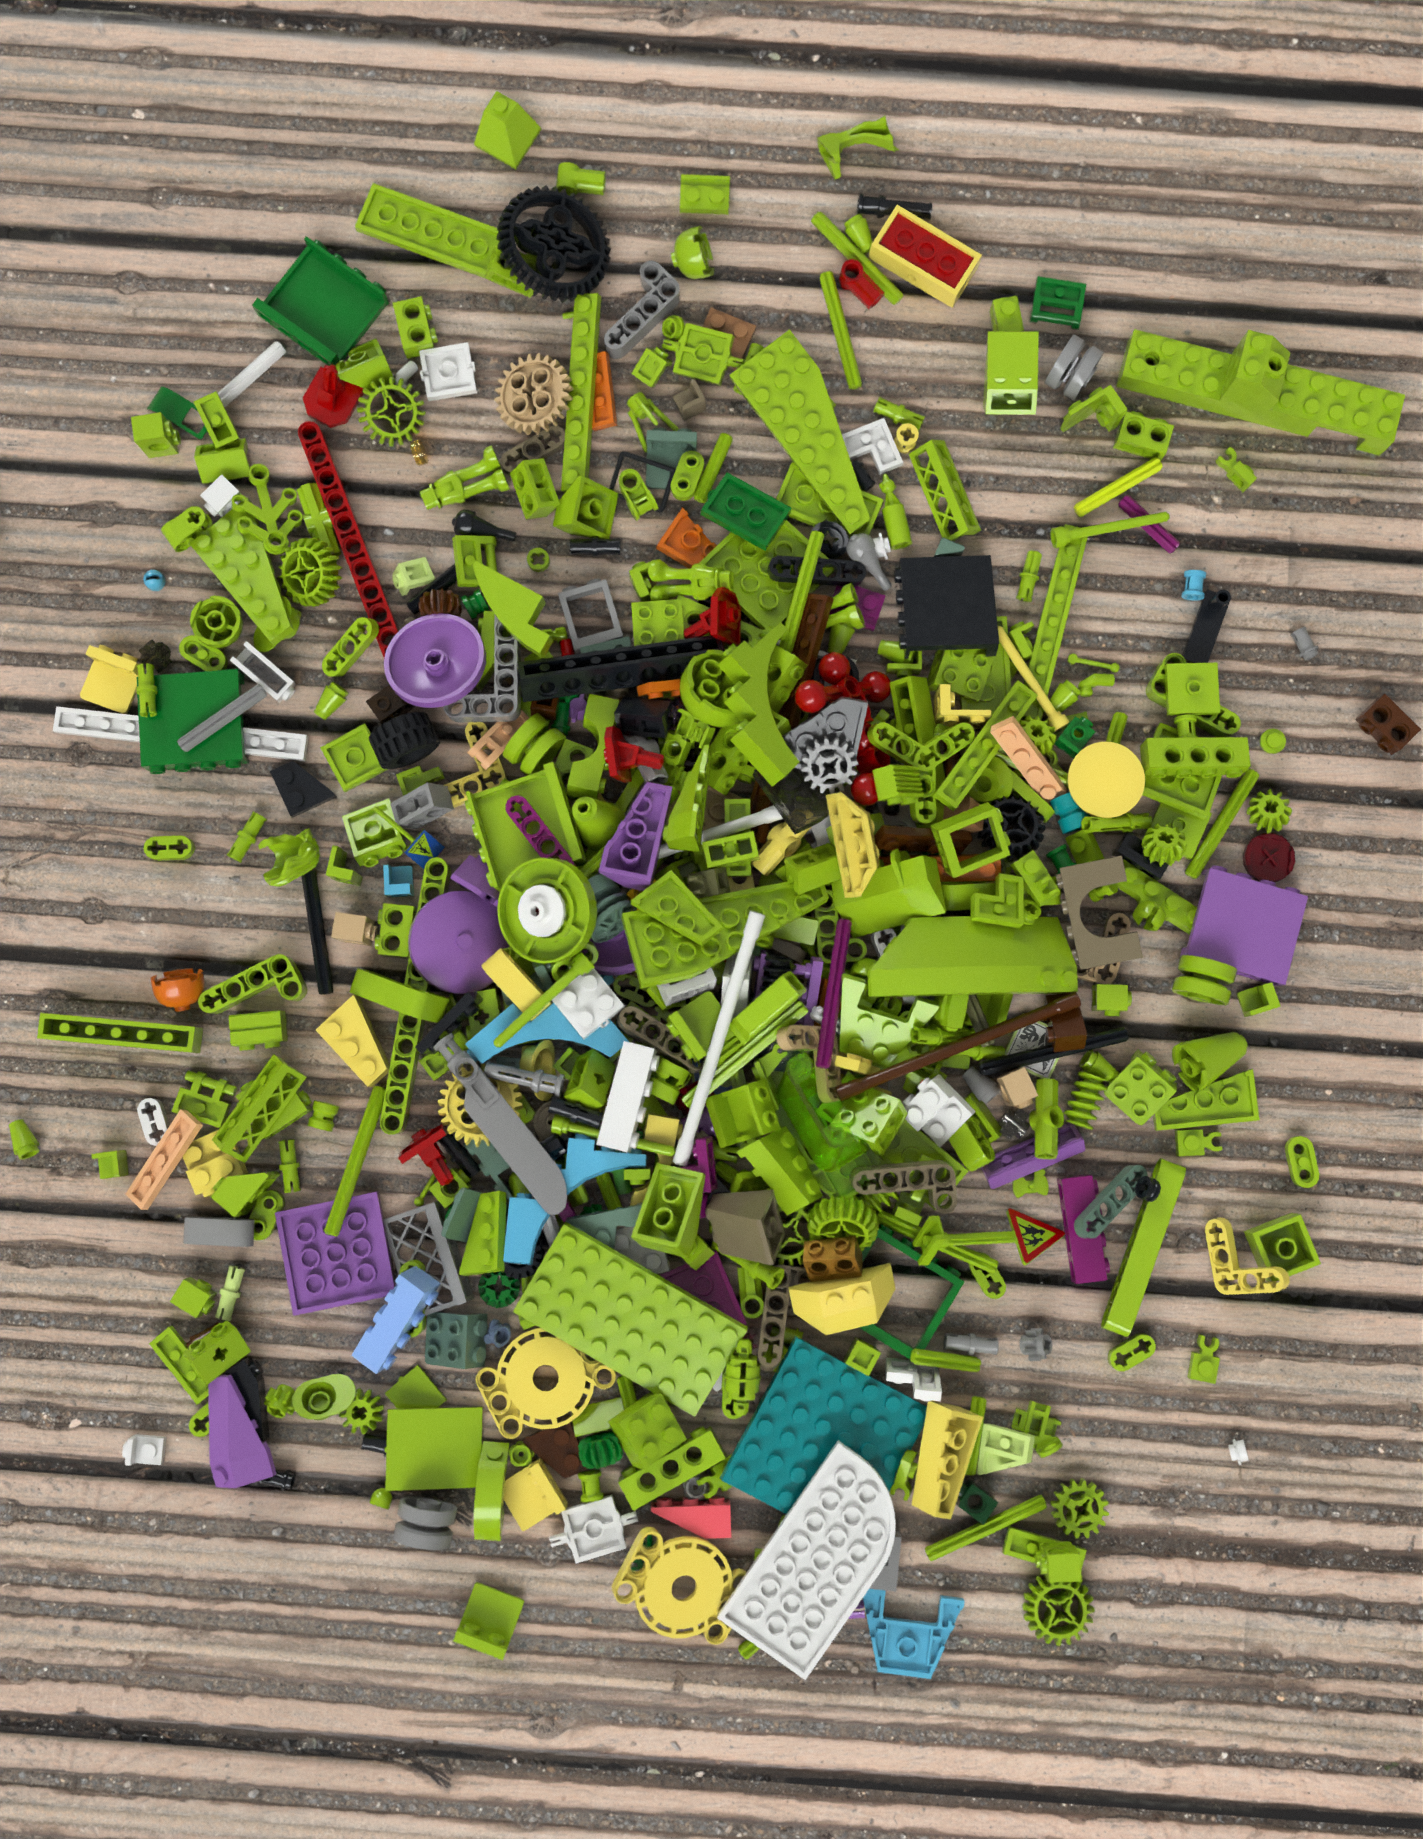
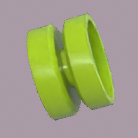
[503,713,566,776]
[1172,955,1237,1006]

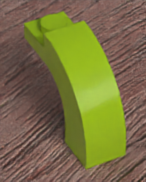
[474,1441,510,1541]

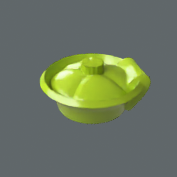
[967,756,1013,804]

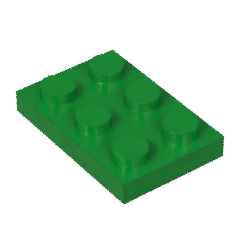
[701,472,792,551]

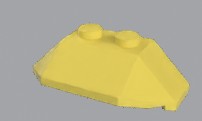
[826,792,879,898]
[788,1263,896,1335]

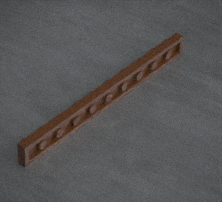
[750,593,834,844]

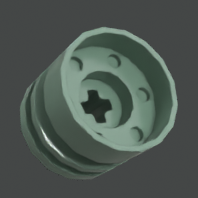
[588,874,637,943]

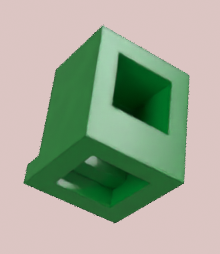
[1054,716,1096,759]

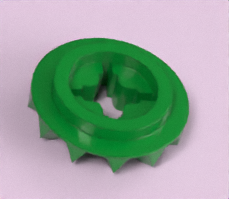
[478,1271,520,1308]

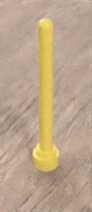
[998,626,1070,733]

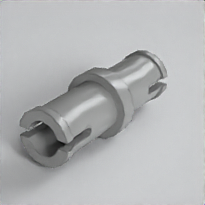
[944,1333,999,1355]

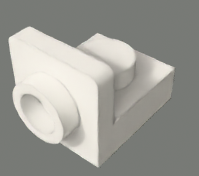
[122,1434,167,1466]

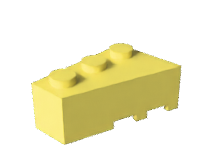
[316,995,390,1087]

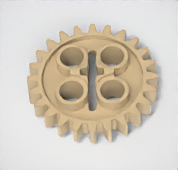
[494,353,573,435]

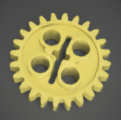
[438,1063,523,1147]

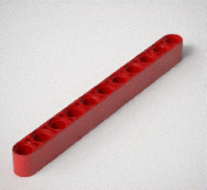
[298,421,399,657]

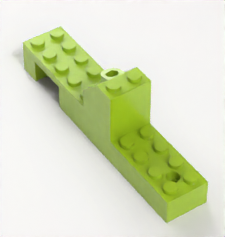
[1116,329,1405,456]

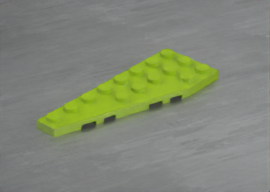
[729,329,870,536]
[621,880,829,989]

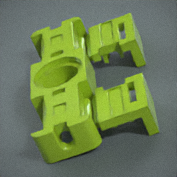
[660,709,716,793]

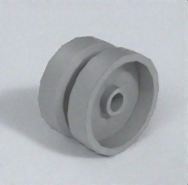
[1044,334,1104,401]
[393,1496,458,1550]

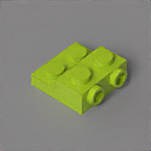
[342,798,407,867]

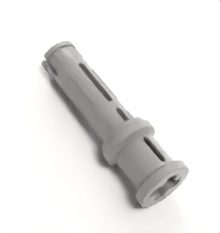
[484,1061,565,1098]

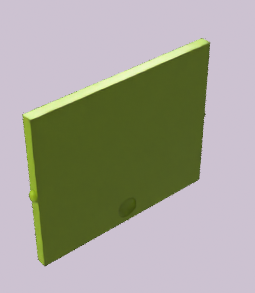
[384,1406,483,1491]

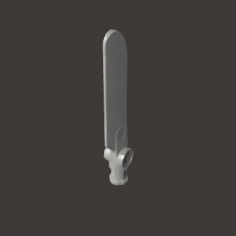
[433,1033,567,1215]

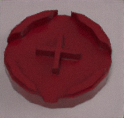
[1243,833,1295,883]

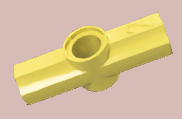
[751,804,818,876]

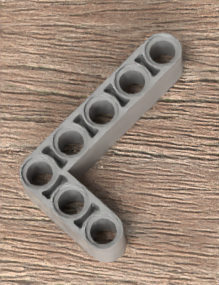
[443,614,521,723]

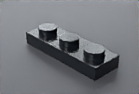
[415,992,484,1054]

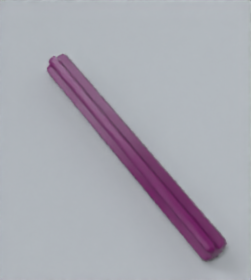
[815,919,852,1069]

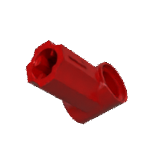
[839,259,885,310]

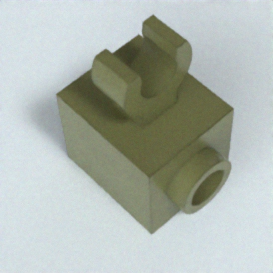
[687,867,730,899]

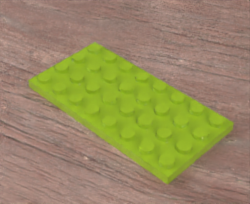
[513,1221,748,1417]

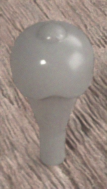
[846,533,892,591]

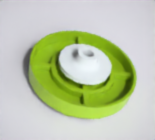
[497,858,597,964]

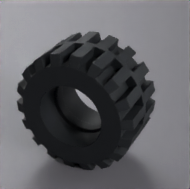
[369,712,440,769]

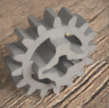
[801,736,858,794]

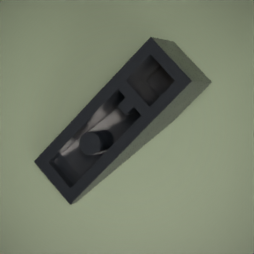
[221,1356,269,1442]

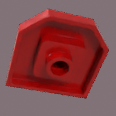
[303,364,364,428]
[683,587,741,647]
[604,726,665,783]
[398,1124,454,1186]

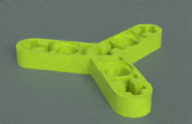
[867,722,975,824]

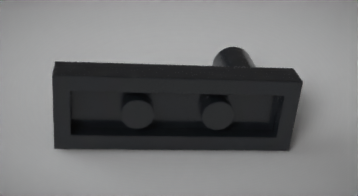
[1182,589,1231,663]

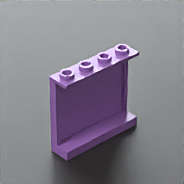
[1180,865,1308,986]

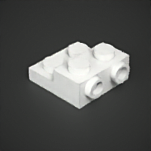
[902,1074,976,1147]

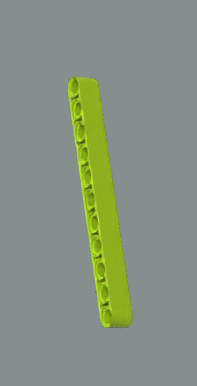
[380,857,451,1135]

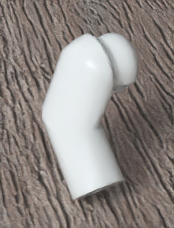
[394,361,418,399]

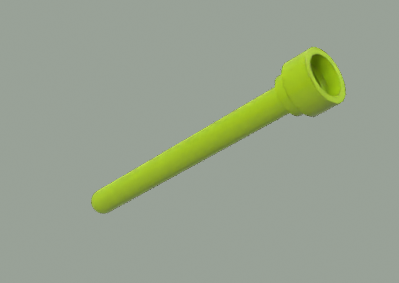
[1050,512,1170,548]
[493,952,595,1048]
[551,1114,675,1156]

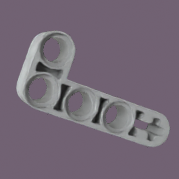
[604,261,680,359]

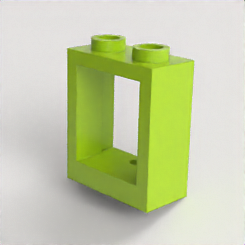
[930,802,1010,878]

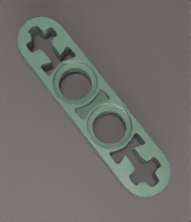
[1074,1165,1148,1238]

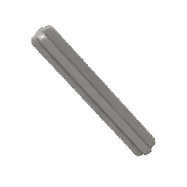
[177,684,267,752]

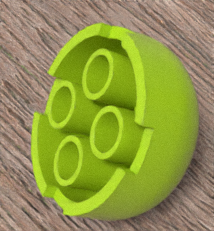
[680,650,740,727]

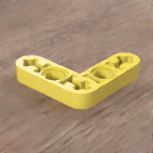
[445,722,507,808]
[1205,1217,1290,1295]

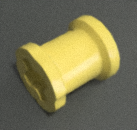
[894,423,919,454]

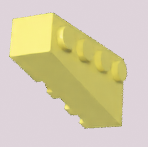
[911,1401,983,1519]

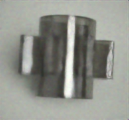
[139,639,172,673]
[998,1108,1030,1139]

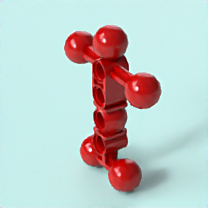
[795,652,891,806]

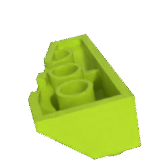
[663,745,712,852]

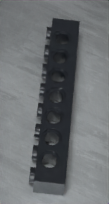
[517,635,725,702]

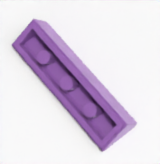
[981,1123,1085,1189]

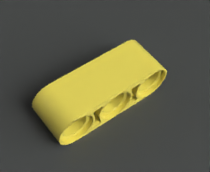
[481,948,552,1021]

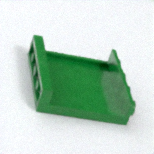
[252,236,389,366]
[136,669,249,774]

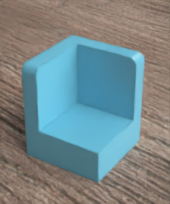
[383,864,414,898]

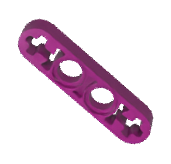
[505,795,576,866]

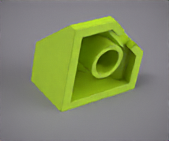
[335,338,396,391]

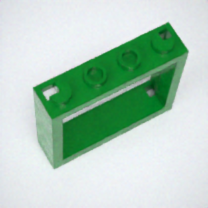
[859,1224,965,1359]

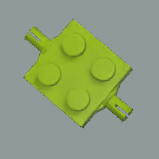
[662,323,745,386]

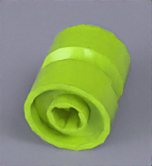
[650,1057,690,1105]

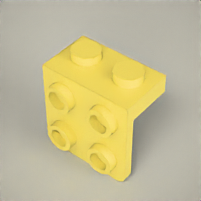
[80,645,146,714]

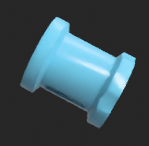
[1181,570,1206,601]

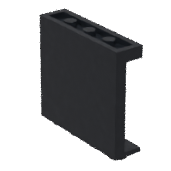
[894,555,999,659]

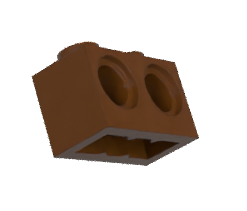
[1355,694,1421,755]

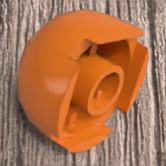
[150,968,205,1012]

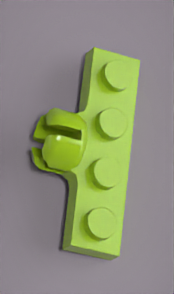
[1116,860,1197,935]

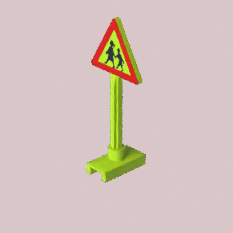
[912,1208,1065,1266]

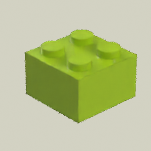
[1244,1213,1321,1282]
[608,1392,687,1469]

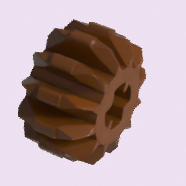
[418,588,462,617]

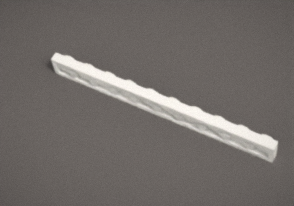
[53,706,309,761]

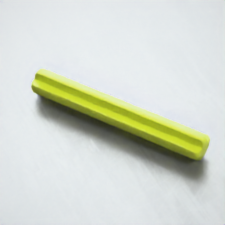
[1074,457,1163,517]

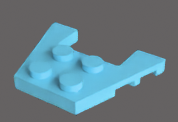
[863,1589,965,1679]

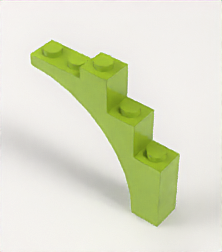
[718,622,799,786]

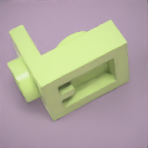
[392,557,435,596]

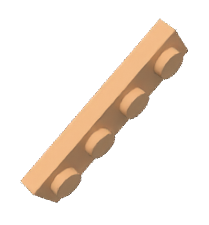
[990,716,1067,803]
[125,1109,203,1210]

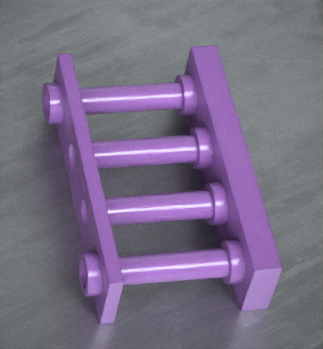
[752,949,823,1063]

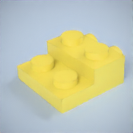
[183,1130,248,1198]

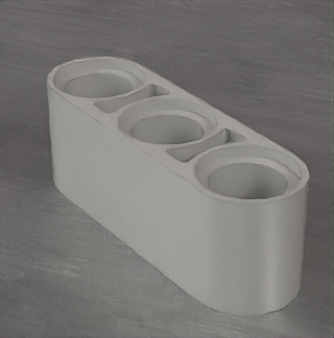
[183,1217,255,1247]

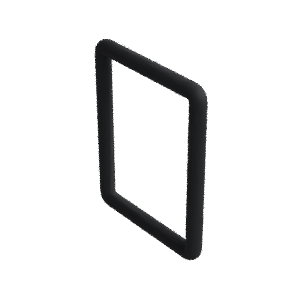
[609,451,675,512]

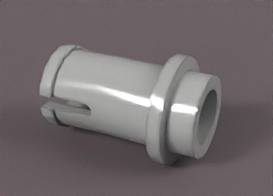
[1290,627,1319,661]

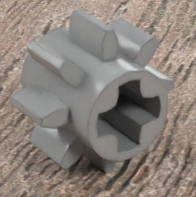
[1020,1328,1052,1361]

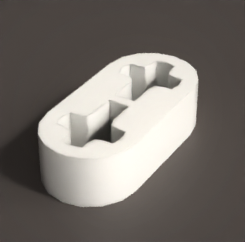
[137,1098,170,1146]

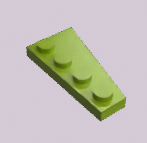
[1153,1069,1260,1131]

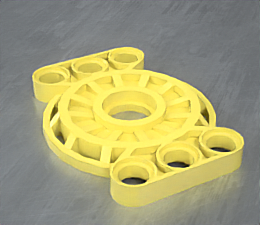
[476,1328,617,1439]
[611,1527,747,1645]

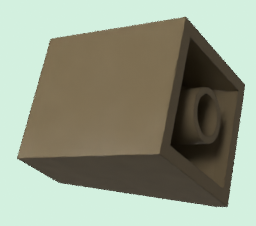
[706,1190,785,1265]

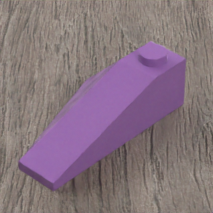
[599,782,673,891]
[451,855,500,907]
[208,1375,277,1488]

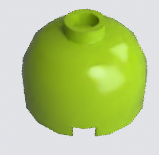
[671,226,714,279]
[190,595,244,648]

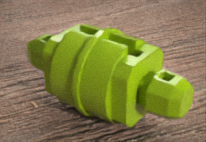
[724,1338,761,1415]

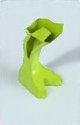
[817,116,899,179]

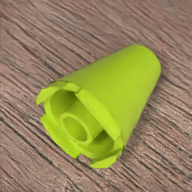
[572,797,626,852]
[1172,1032,1248,1091]

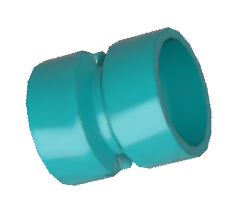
[1050,792,1091,835]

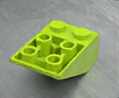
[983,331,1039,415]

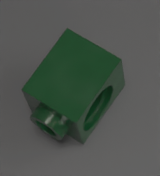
[956,1479,998,1525]

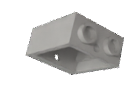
[558,579,623,654]

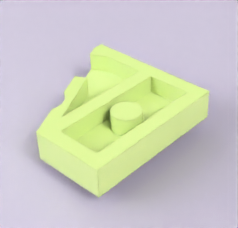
[976,1423,1035,1475]

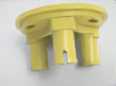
[1067,742,1145,818]

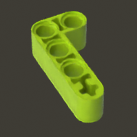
[1146,653,1241,737]
[813,883,867,965]
[198,954,307,1014]
[349,968,450,1023]

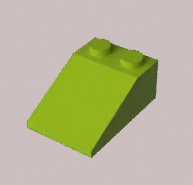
[631,1163,705,1258]

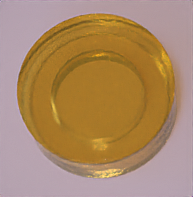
[410,439,428,466]

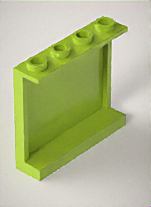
[465,762,587,892]

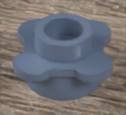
[484,1319,511,1348]

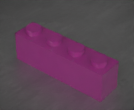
[1057,1174,1110,1284]

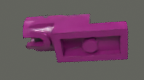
[679,1136,718,1219]

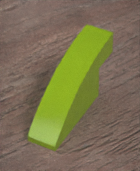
[473,560,553,659]

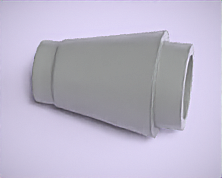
[962,1066,1000,1104]

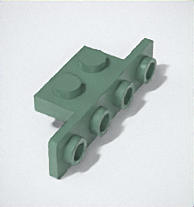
[455,1132,513,1200]

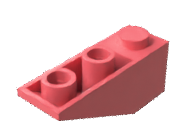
[651,1496,731,1539]

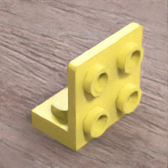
[934,684,991,729]
[504,1458,568,1531]

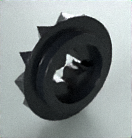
[811,519,850,559]

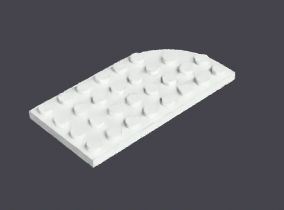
[717,1441,895,1680]

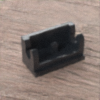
[614,697,673,739]
[1112,832,1169,881]

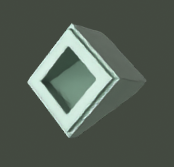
[934,538,965,557]

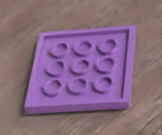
[275,1191,396,1316]

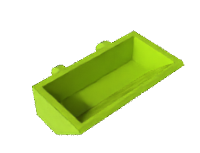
[831,848,946,938]

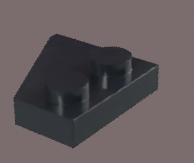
[270,761,337,818]

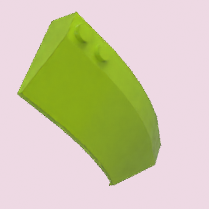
[867,916,1078,997]

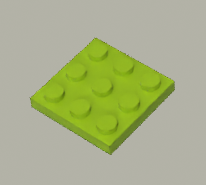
[1142,722,1224,820]

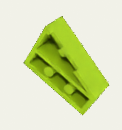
[737,1126,823,1215]

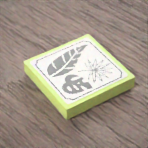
[1005,1013,1059,1079]

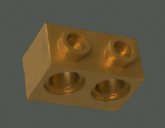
[803,1236,863,1282]

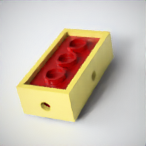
[869,205,982,308]

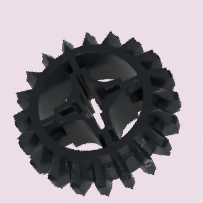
[977,793,1045,862]

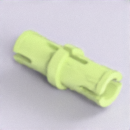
[215,1265,246,1321]

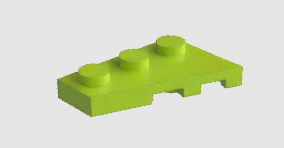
[631,870,722,946]
[458,1191,507,1276]

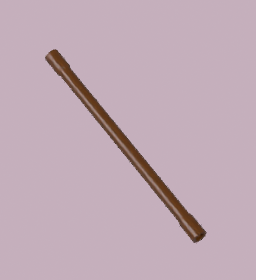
[835,992,1081,1102]

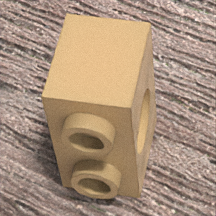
[331,912,378,946]
[994,1067,1038,1109]

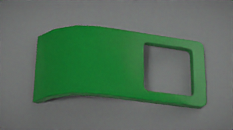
[147,386,207,440]

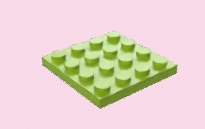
[699,520,835,630]

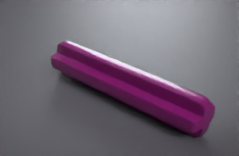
[1118,495,1180,554]

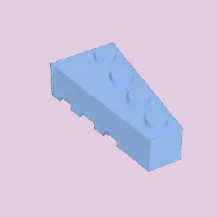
[351,1266,441,1374]

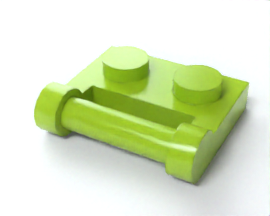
[452,535,497,587]

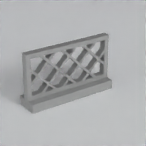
[384,1201,474,1315]

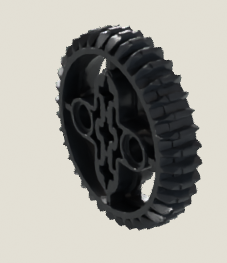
[496,185,611,303]

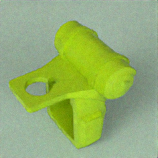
[926,995,969,1032]

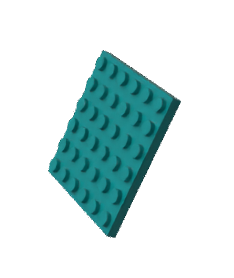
[720,1336,927,1514]

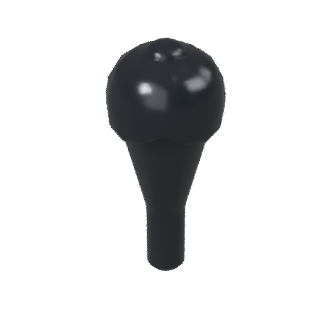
[452,510,517,542]

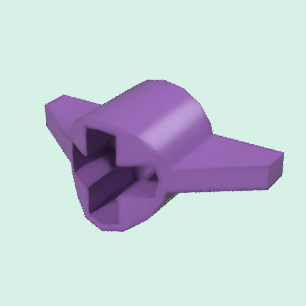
[569,694,587,723]

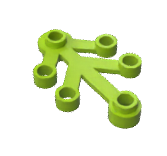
[231,464,303,555]

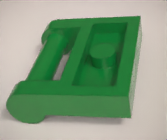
[1029,276,1086,330]

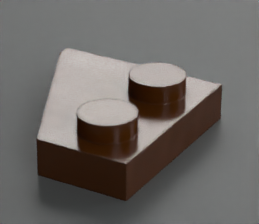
[522,1419,588,1479]

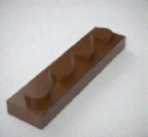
[874,825,973,855]

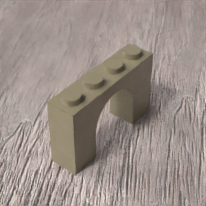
[1055,855,1143,970]

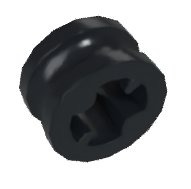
[1135,1176,1161,1202]

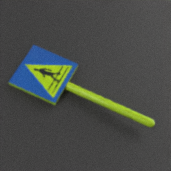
[373,806,445,869]

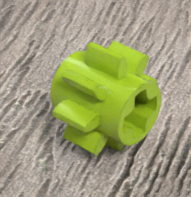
[264,1384,295,1418]

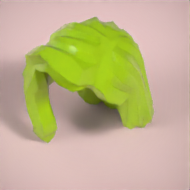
[258,828,320,887]

